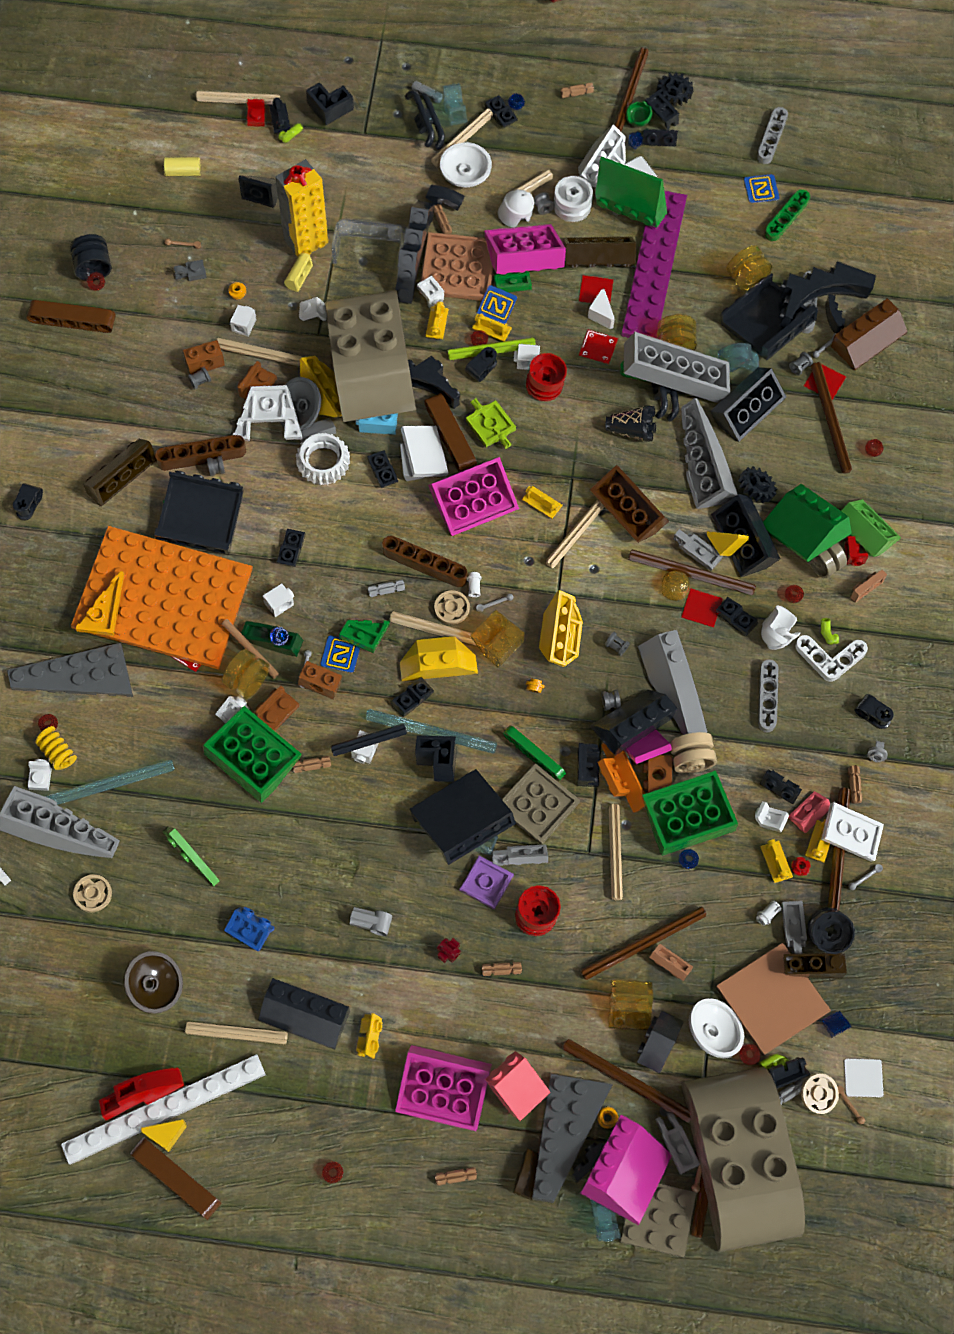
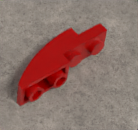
[99,1068,184,1121]

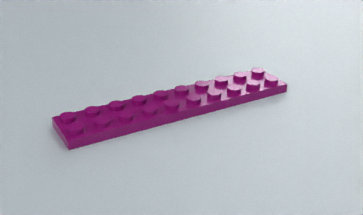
[621,191,687,339]

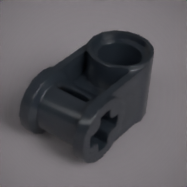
[465,347,497,382]
[13,483,43,521]
[854,694,894,729]

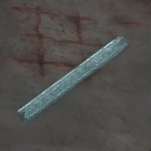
[366,709,497,753]
[44,760,175,805]

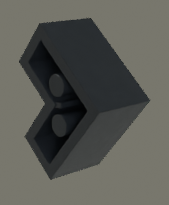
[306,82,354,125]
[415,735,457,782]
[637,1010,684,1074]

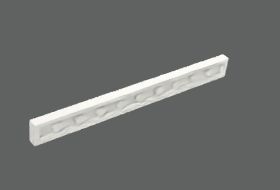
[61,1055,266,1165]

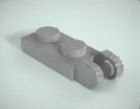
[656,1112,700,1174]

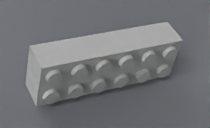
[624,332,730,403]

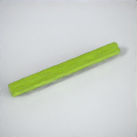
[448,338,536,360]

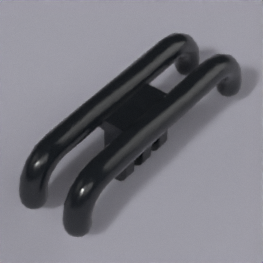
[404,90,445,150]
[652,383,679,422]

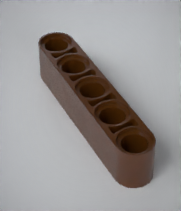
[26,300,116,333]
[424,393,477,472]
[155,435,246,471]
[382,536,467,588]
[130,1137,222,1220]

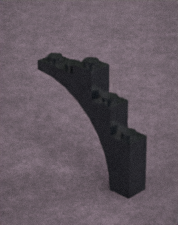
[396,201,435,304]
[779,261,877,328]
[408,356,460,409]

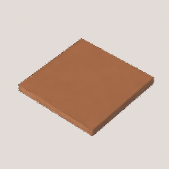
[419,232,494,301]
[716,943,831,1056]

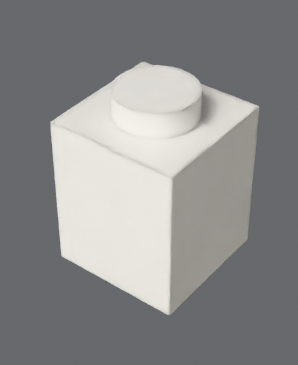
[230,305,256,337]

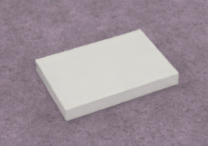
[401,426,449,477]
[821,802,884,862]

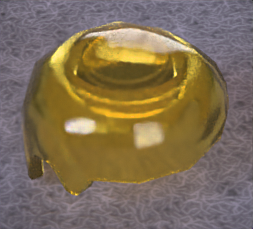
[661,570,690,601]

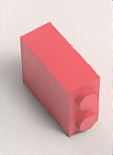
[485,1051,550,1121]

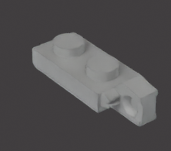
[673,529,723,571]
[492,845,548,866]
[781,901,807,954]

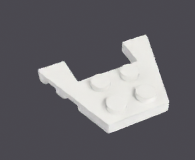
[233,385,302,441]

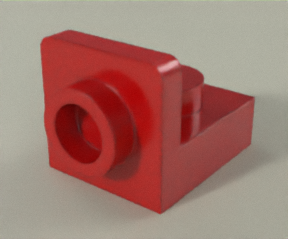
[247,98,265,127]
[844,536,868,566]

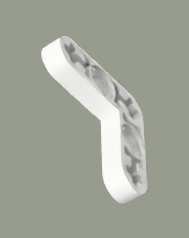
[795,635,868,682]

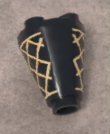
[605,405,656,442]

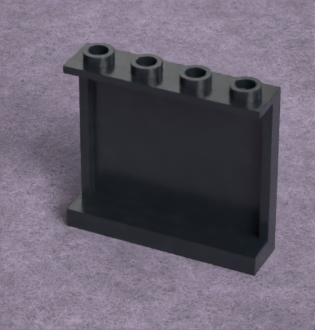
[721,273,818,361]
[154,470,244,555]
[409,769,516,865]

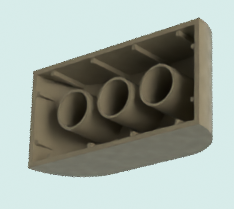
[325,290,416,422]
[681,1067,805,1252]

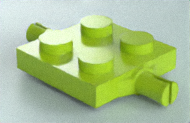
[466,398,516,449]

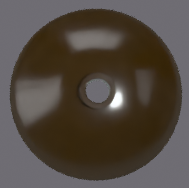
[123,951,183,1014]

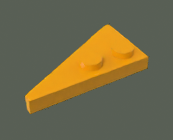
[76,571,124,636]

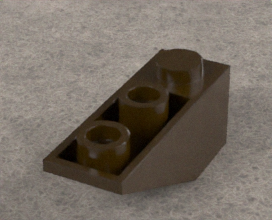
[783,953,847,979]

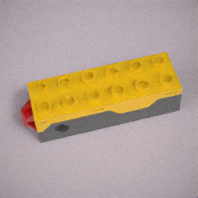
[275,159,328,257]

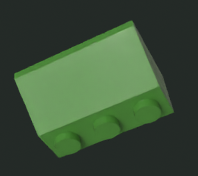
[842,499,901,557]

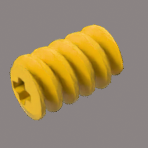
[35,726,77,770]

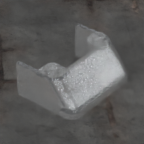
[331,217,407,264]

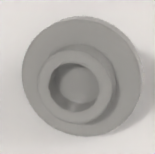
[867,741,888,762]

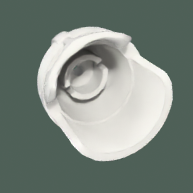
[498,189,534,228]
[761,605,801,650]

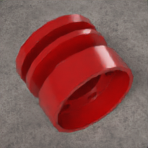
[526,353,567,402]
[515,885,561,937]

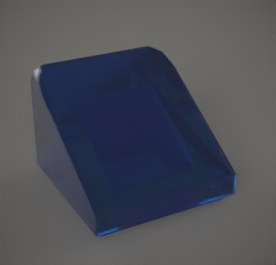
[822,1011,852,1038]

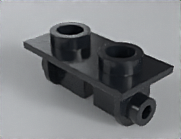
[269,97,290,133]
[642,128,678,147]
[760,769,802,804]
[768,1057,811,1089]

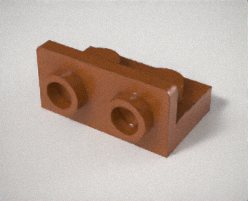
[238,361,277,400]
[255,686,300,731]

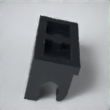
[645,91,679,130]
[577,743,600,787]

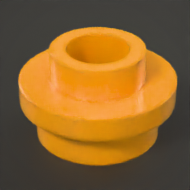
[229,282,246,300]
[526,678,545,693]
[597,1107,618,1129]

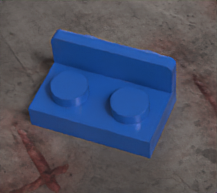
[224,907,275,951]

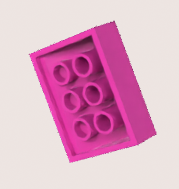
[484,224,566,275]
[428,457,519,536]
[395,1045,492,1131]
[581,1115,672,1225]

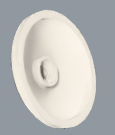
[440,143,492,187]
[689,999,744,1058]

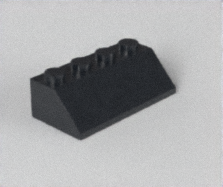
[710,367,786,442]
[711,494,781,577]
[590,690,678,756]
[258,978,350,1050]

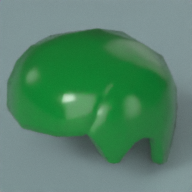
[626,101,652,127]

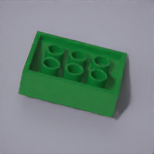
[595,157,667,228]
[763,484,852,562]
[203,706,302,803]
[642,771,738,856]

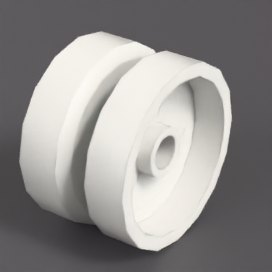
[554,176,593,222]

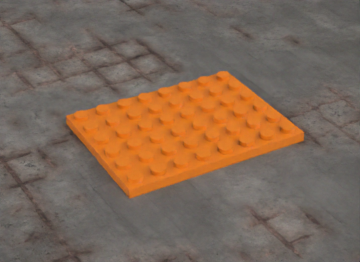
[71,526,253,670]

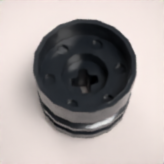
[70,234,112,281]
[807,907,855,954]

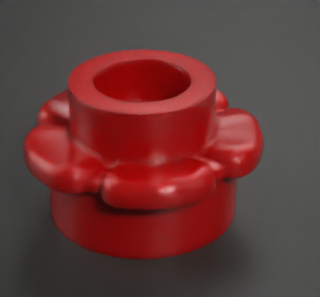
[791,857,811,876]

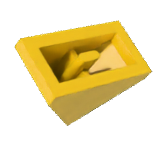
[707,531,749,557]
[141,1120,187,1152]

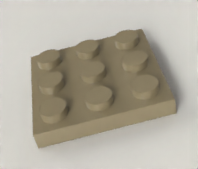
[502,763,580,845]
[620,1184,696,1258]

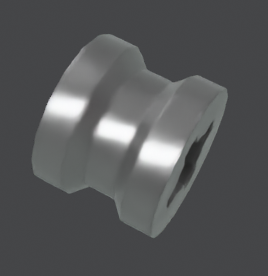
[534,192,554,215]
[207,456,225,476]
[601,689,621,711]

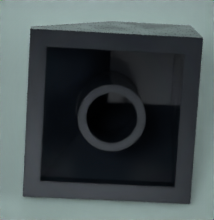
[238,175,278,208]

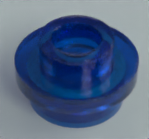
[508,93,525,110]
[628,132,643,149]
[270,627,289,646]
[679,849,699,869]

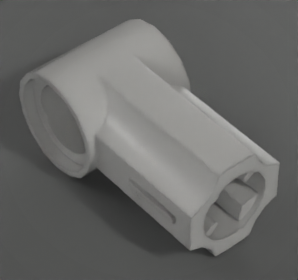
[350,907,393,936]

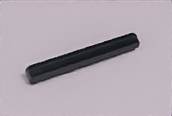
[331,724,407,756]

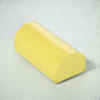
[164,157,201,176]
[284,253,313,292]

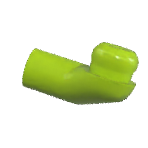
[278,123,303,143]
[821,618,839,645]
[759,1054,790,1070]

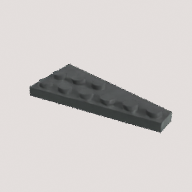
[7,643,133,697]
[532,1074,613,1203]

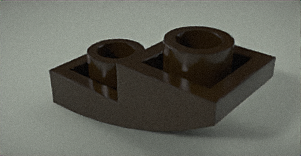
[513,1149,539,1201]

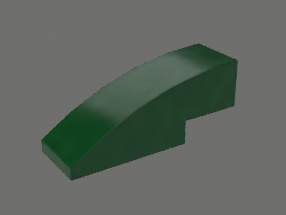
[241,621,304,657]

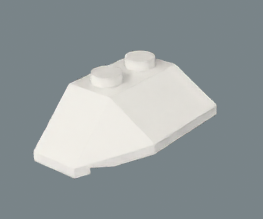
[578,125,625,187]

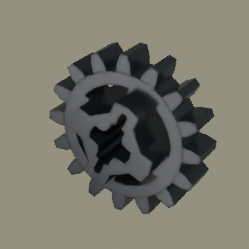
[657,72,694,107]
[738,466,777,503]

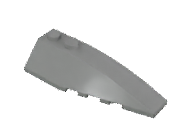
[681,398,738,509]
[638,630,707,735]
[0,786,120,858]

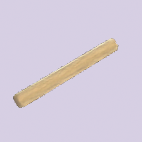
[196,91,280,105]
[431,109,493,167]
[217,338,302,366]
[546,499,605,568]
[390,611,482,646]
[609,804,623,901]
[185,1022,288,1044]

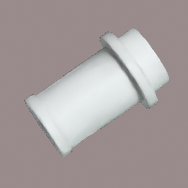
[467,572,482,597]
[756,900,781,926]

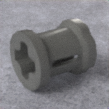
[789,352,813,376]
[187,367,211,389]
[605,632,630,657]

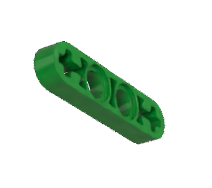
[765,189,810,241]
[503,725,566,782]

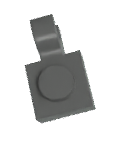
[174,260,206,281]

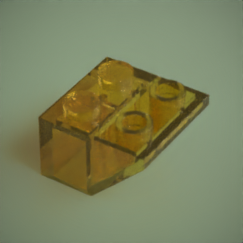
[470,610,524,668]
[609,980,653,1030]

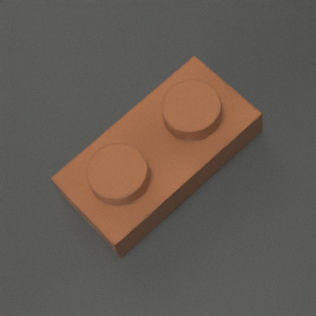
[850,569,887,603]
[649,944,693,981]

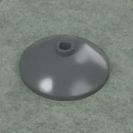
[280,377,321,431]

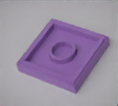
[459,856,514,910]

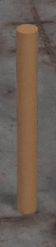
[222,619,279,679]

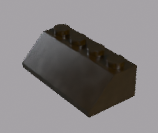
[563,236,636,268]
[83,438,156,507]

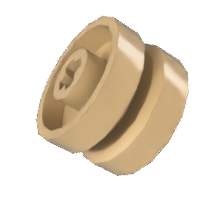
[670,732,717,773]

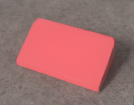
[788,791,830,833]

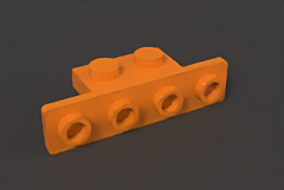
[598,743,645,813]

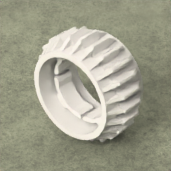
[296,433,350,485]

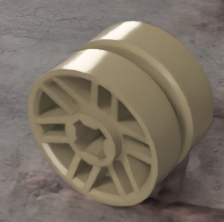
[809,543,847,579]

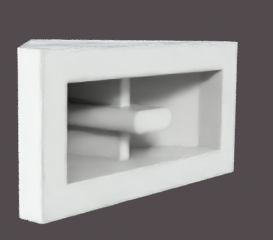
[588,289,615,329]

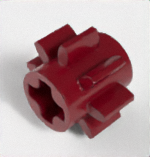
[436,938,462,963]

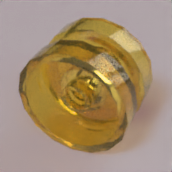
[726,245,772,291]
[657,314,697,351]
[222,649,270,699]

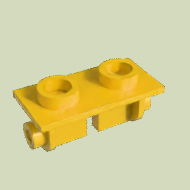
[426,301,449,339]
[472,313,512,342]
[522,486,563,519]
[805,819,830,863]
[760,839,793,883]
[356,1013,382,1059]

